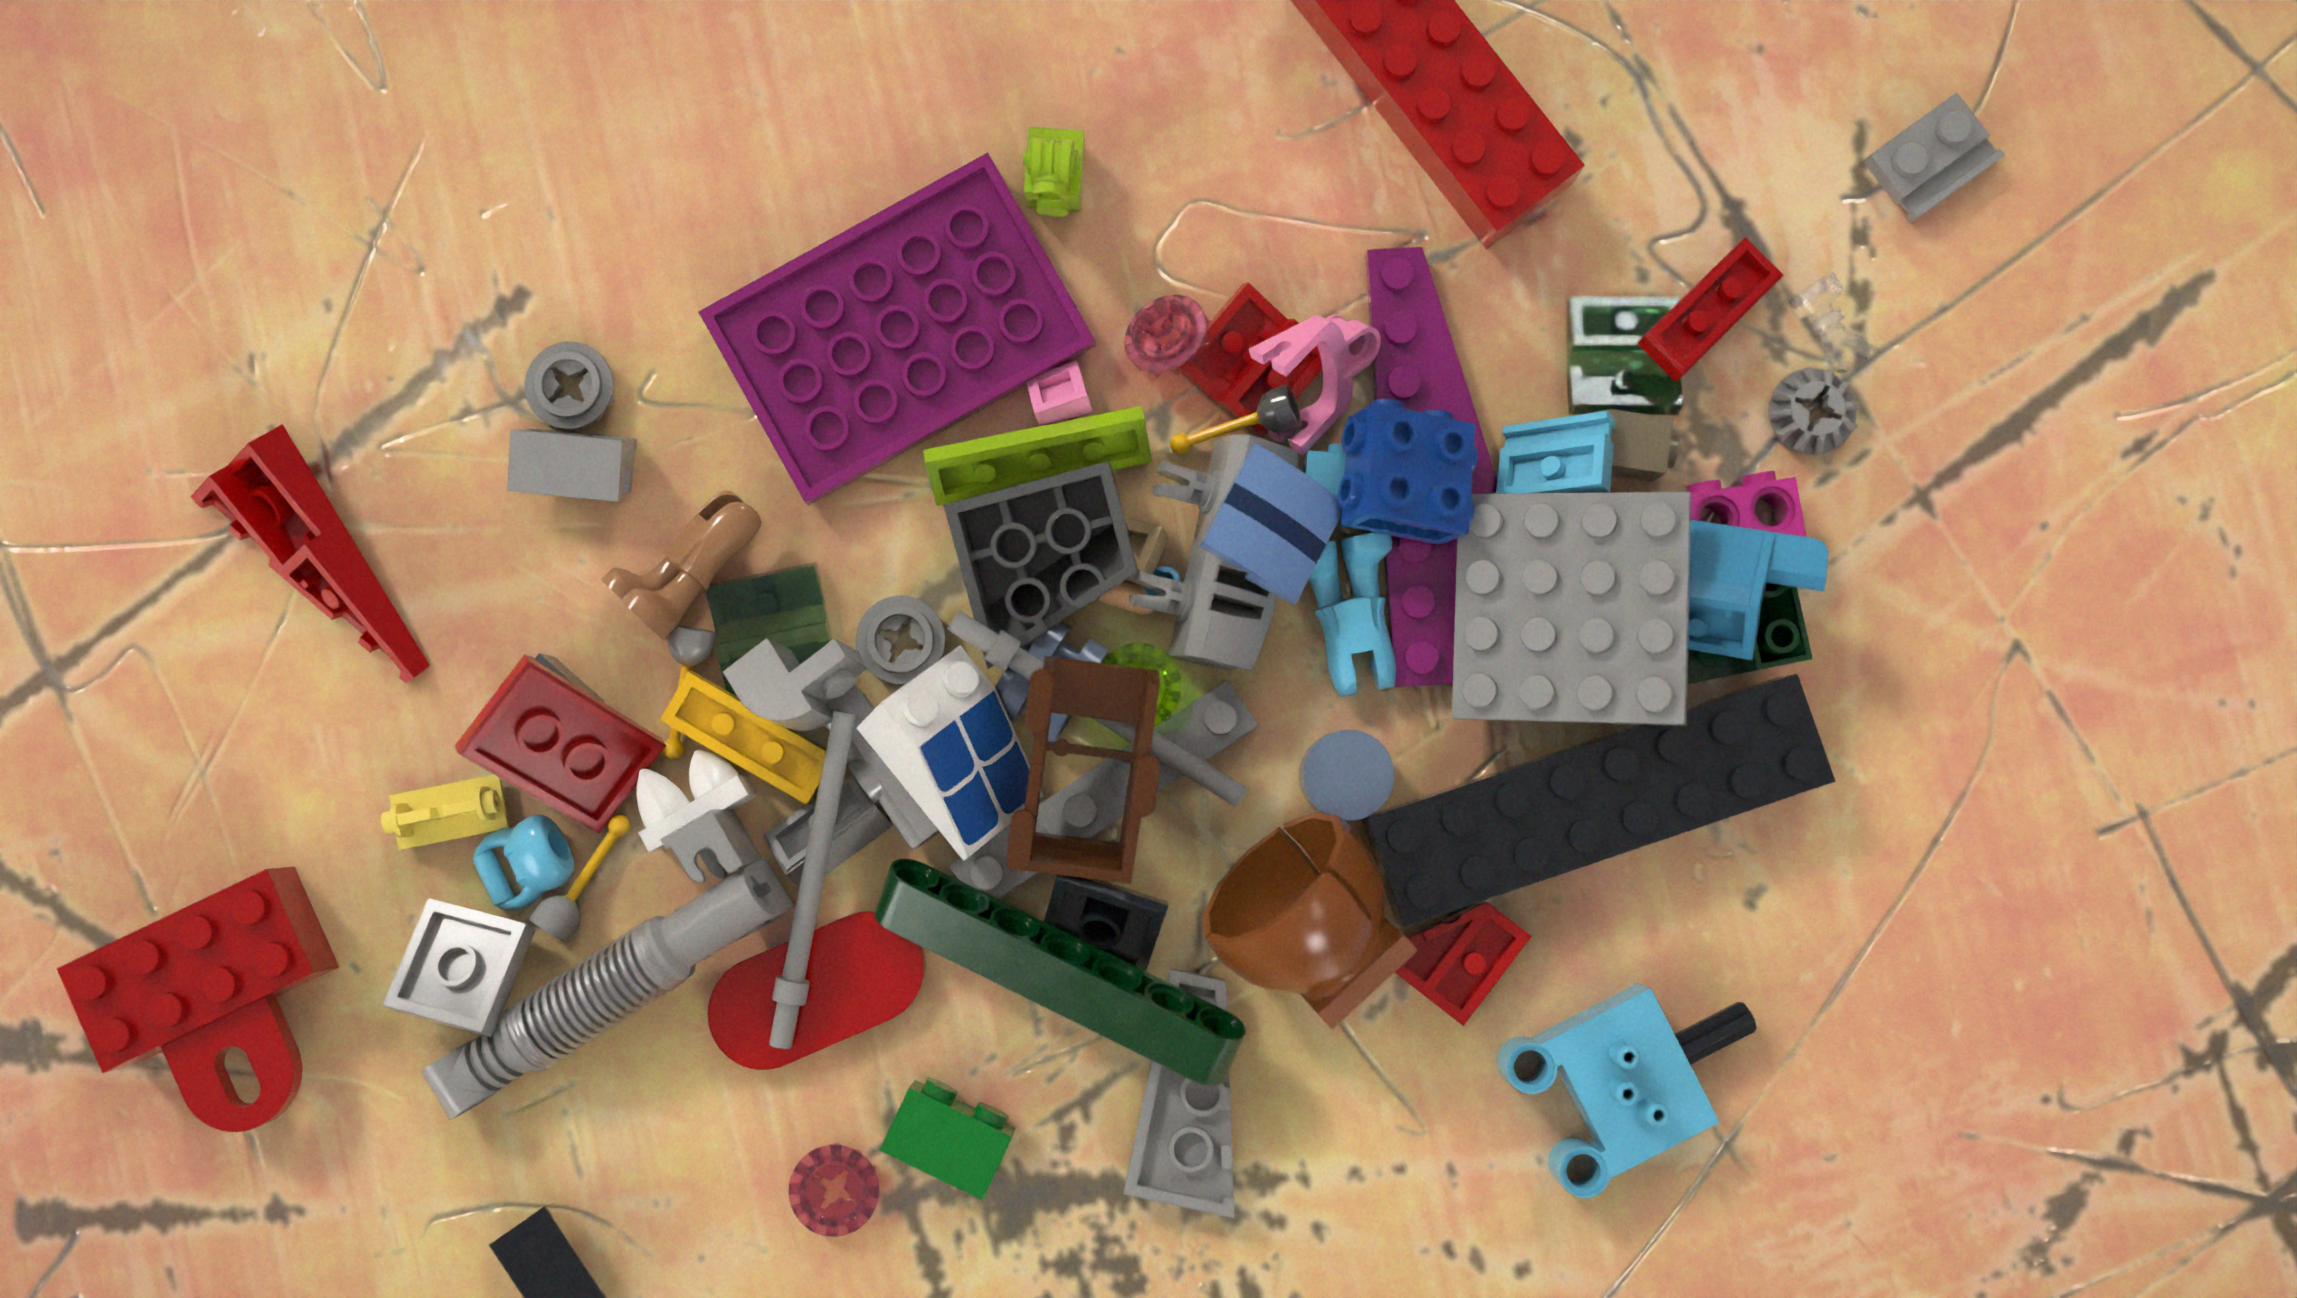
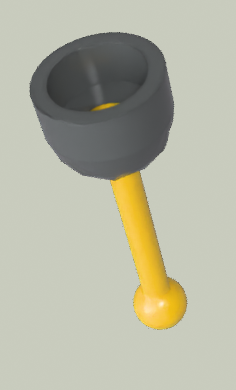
[1170,384,1302,455]

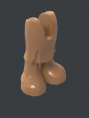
[601,491,761,640]

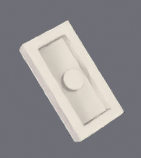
[636,750,759,852]

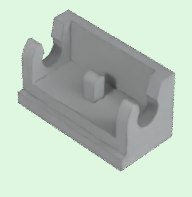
[507,428,637,502]
[660,809,763,883]

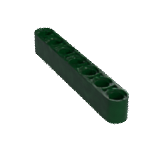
[874,859,1246,1086]

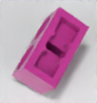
[1686,471,1807,537]

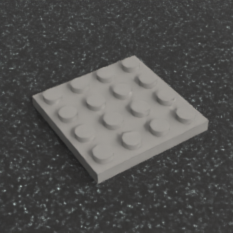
[1452,492,1692,726]

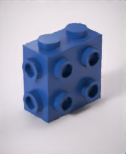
[1338,399,1478,545]

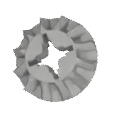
[525,342,615,430]
[1769,366,1860,455]
[856,595,946,684]

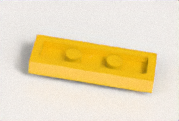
[659,670,826,805]

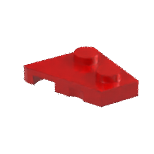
[1394,901,1532,1026]

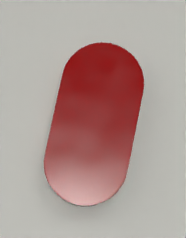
[708,911,926,1070]

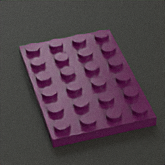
[698,152,1096,506]

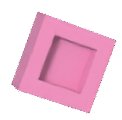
[1026,360,1093,426]

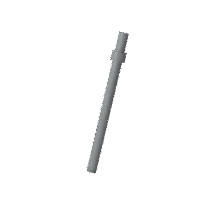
[947,610,1247,807]
[769,710,856,1049]

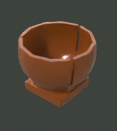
[1202,812,1418,1030]

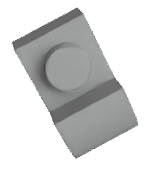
[723,638,868,731]

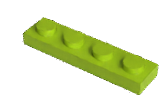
[923,406,1152,506]

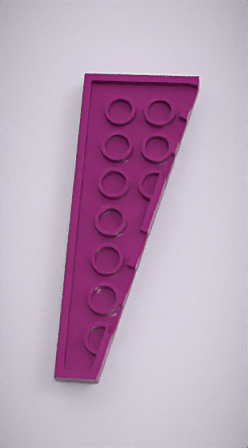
[1365,247,1497,688]

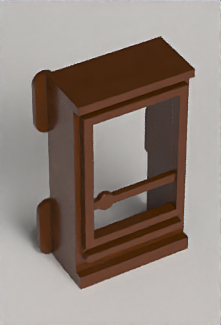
[1006,656,1160,884]

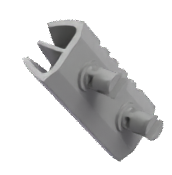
[1129,434,1298,671]

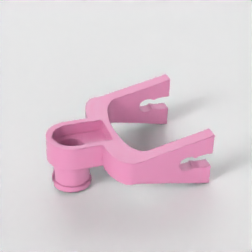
[1249,314,1381,455]

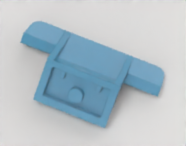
[1688,520,1828,660]

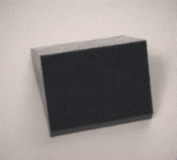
[1043,875,1168,971]

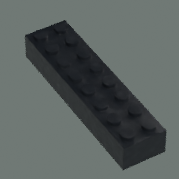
[1361,674,1836,927]

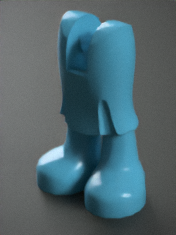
[1309,532,1396,697]

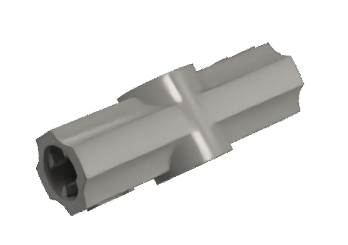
[825,685,940,850]

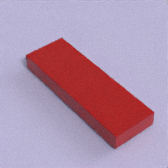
[1637,237,1784,382]

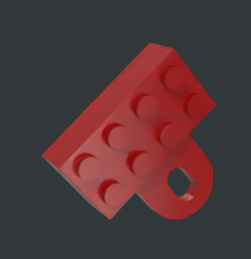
[56,867,339,1132]

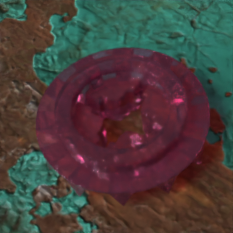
[1125,295,1210,378]
[789,1143,881,1237]

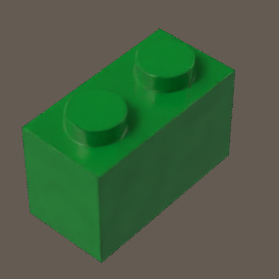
[879,1078,1016,1200]

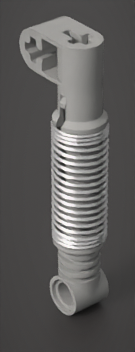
[421,859,795,1120]

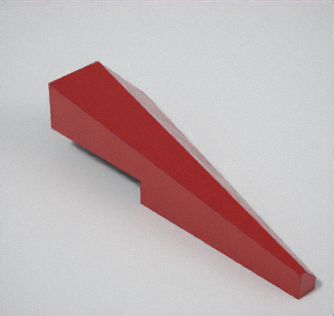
[190,424,430,683]

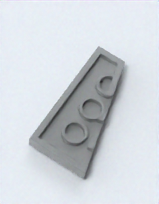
[1123,968,1235,1218]

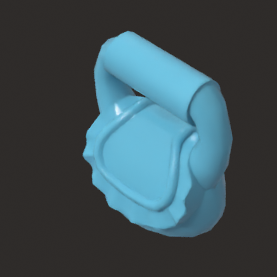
[472,815,574,911]

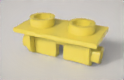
[381,774,510,850]

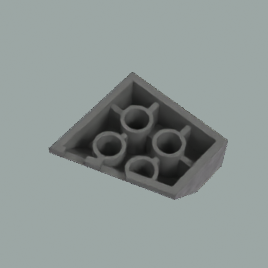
[944,461,1138,669]

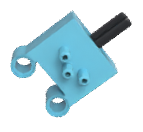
[1497,983,1757,1198]

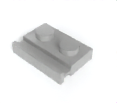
[1863,93,2005,224]

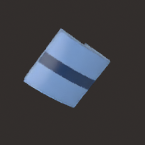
[1199,443,1342,605]

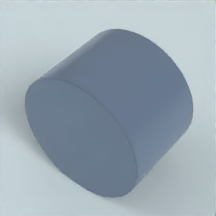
[1299,730,1394,821]

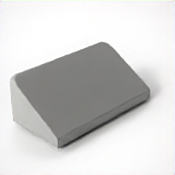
[763,772,892,887]

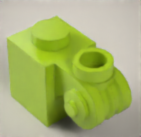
[1023,127,1086,217]

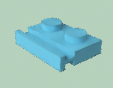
[1496,411,1616,494]

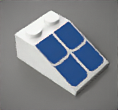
[857,645,1044,861]

